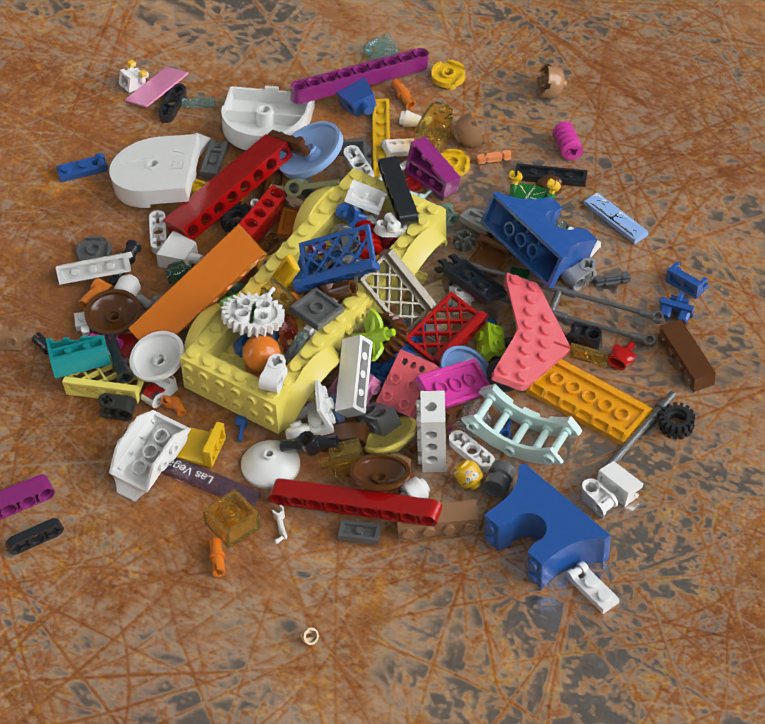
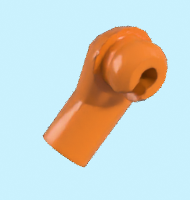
[160,395,186,417]

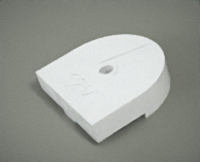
[221,86,315,150]
[109,134,201,208]

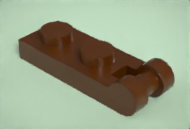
[268,129,311,157]

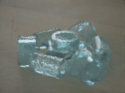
[364,33,399,60]

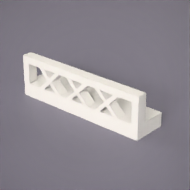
[56,252,133,285]

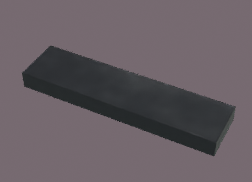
[514,163,588,187]

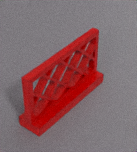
[405,291,488,368]

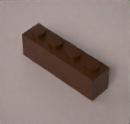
[658,319,716,392]

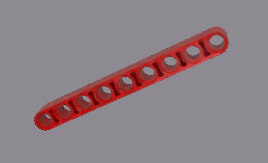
[269,478,443,526]

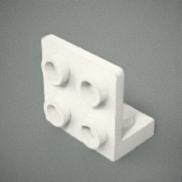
[307,380,336,436]

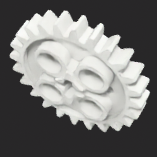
[221,292,285,337]

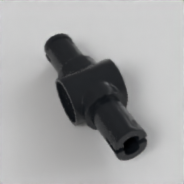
[279,431,339,456]

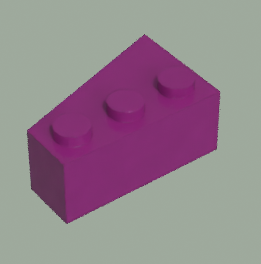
[405,137,461,198]

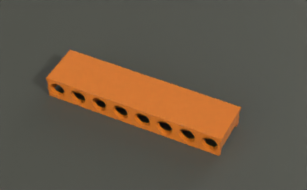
[128,224,267,340]

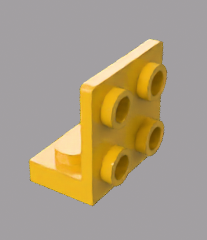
[176,422,226,468]

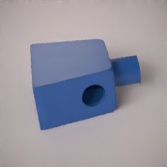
[336,77,377,116]

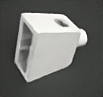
[156,231,204,272]

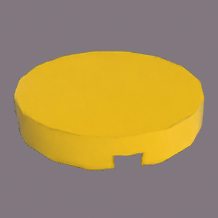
[441,149,470,176]

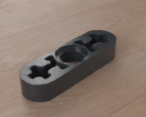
[158,83,187,123]
[6,518,64,555]

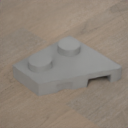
[458,207,490,236]

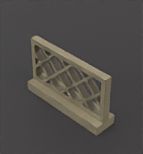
[358,249,437,333]

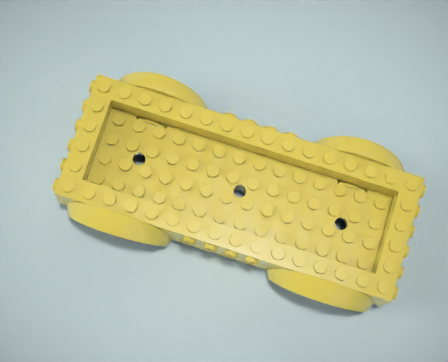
[180,168,448,435]

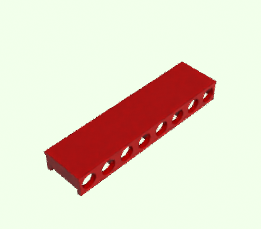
[163,134,293,240]
[239,184,288,244]

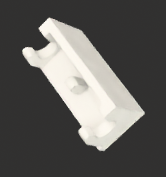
[344,179,388,215]
[597,461,643,507]

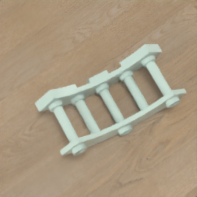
[461,384,582,465]

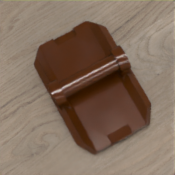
[470,233,514,278]

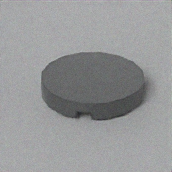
[76,235,112,261]

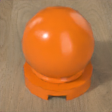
[242,335,281,378]

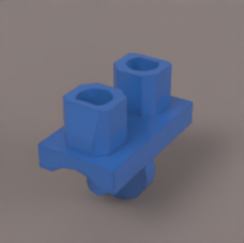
[335,203,367,228]
[659,292,695,325]

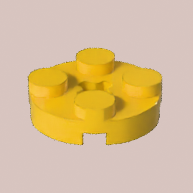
[431,60,465,90]

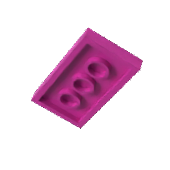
[415,358,490,409]

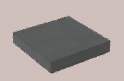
[289,287,344,331]

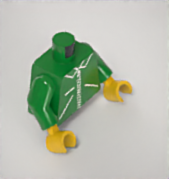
[509,170,561,199]

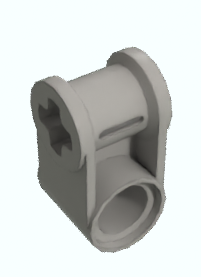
[562,258,597,291]

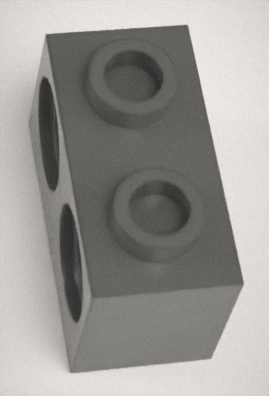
[357,401,402,437]

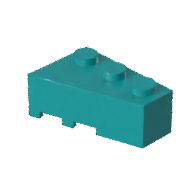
[46,335,111,378]

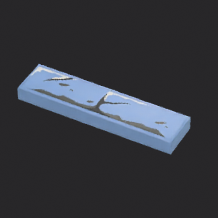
[584,192,648,244]

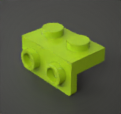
[475,322,506,362]

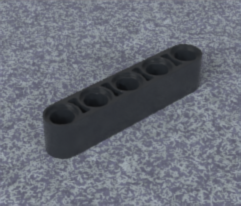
[378,156,419,226]

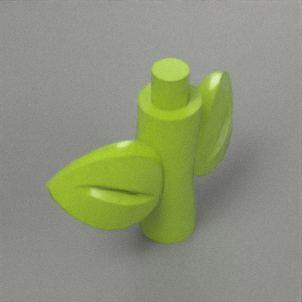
[351,309,396,362]

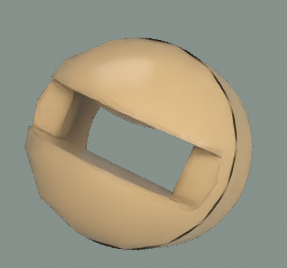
[300,627,319,645]

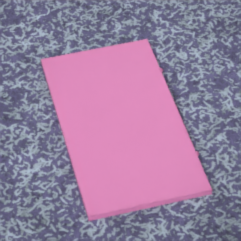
[125,67,188,108]

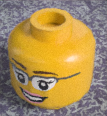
[454,459,483,490]

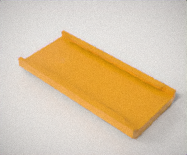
[526,359,653,446]

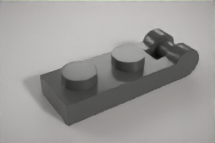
[200,139,229,178]

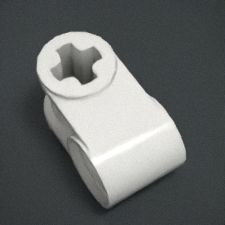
[258,354,287,393]
[581,478,618,517]

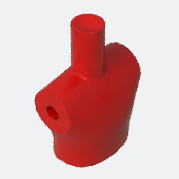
[608,341,637,371]

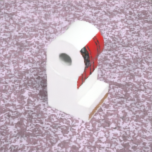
[141,375,178,408]

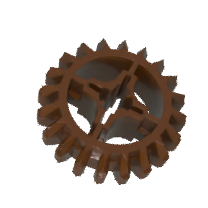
[363,312,409,363]

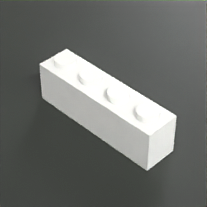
[335,335,373,418]

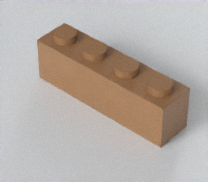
[396,499,479,539]

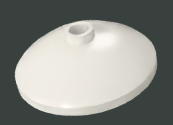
[129,331,185,382]
[241,440,300,489]

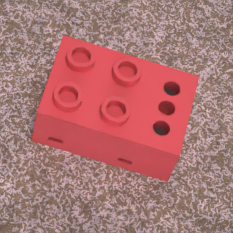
[376,349,440,420]

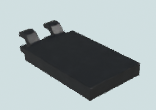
[434,254,507,306]

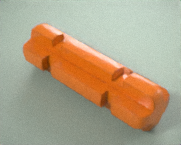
[476,150,511,165]

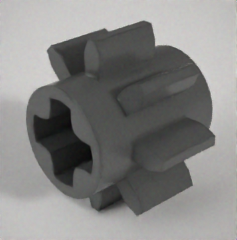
[453,229,476,252]

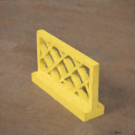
[62,356,145,404]

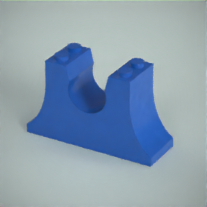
[480,192,598,288]
[484,463,611,588]

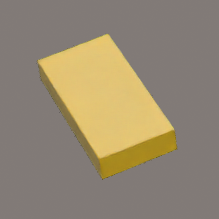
[270,254,300,294]

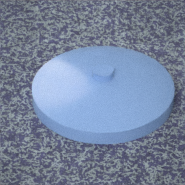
[279,121,343,179]

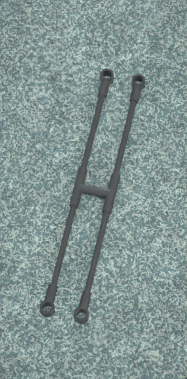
[448,257,664,347]

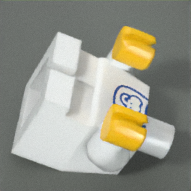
[119,60,149,93]

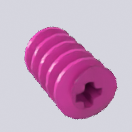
[552,121,584,160]

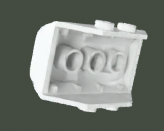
[109,410,191,502]

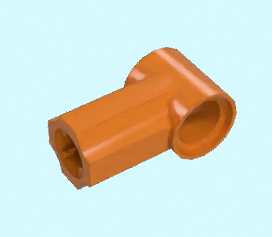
[78,278,115,311]

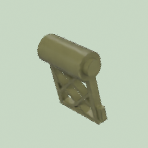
[285,178,343,197]

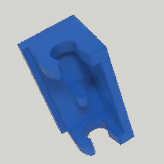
[666,261,709,299]

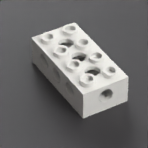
[417,391,446,472]

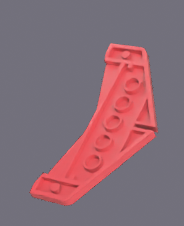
[491,272,570,391]

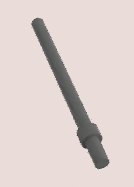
[602,391,676,468]

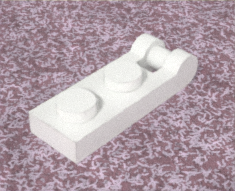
[565,561,619,614]

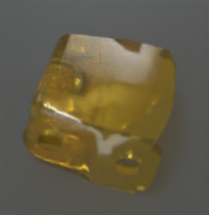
[415,102,453,153]

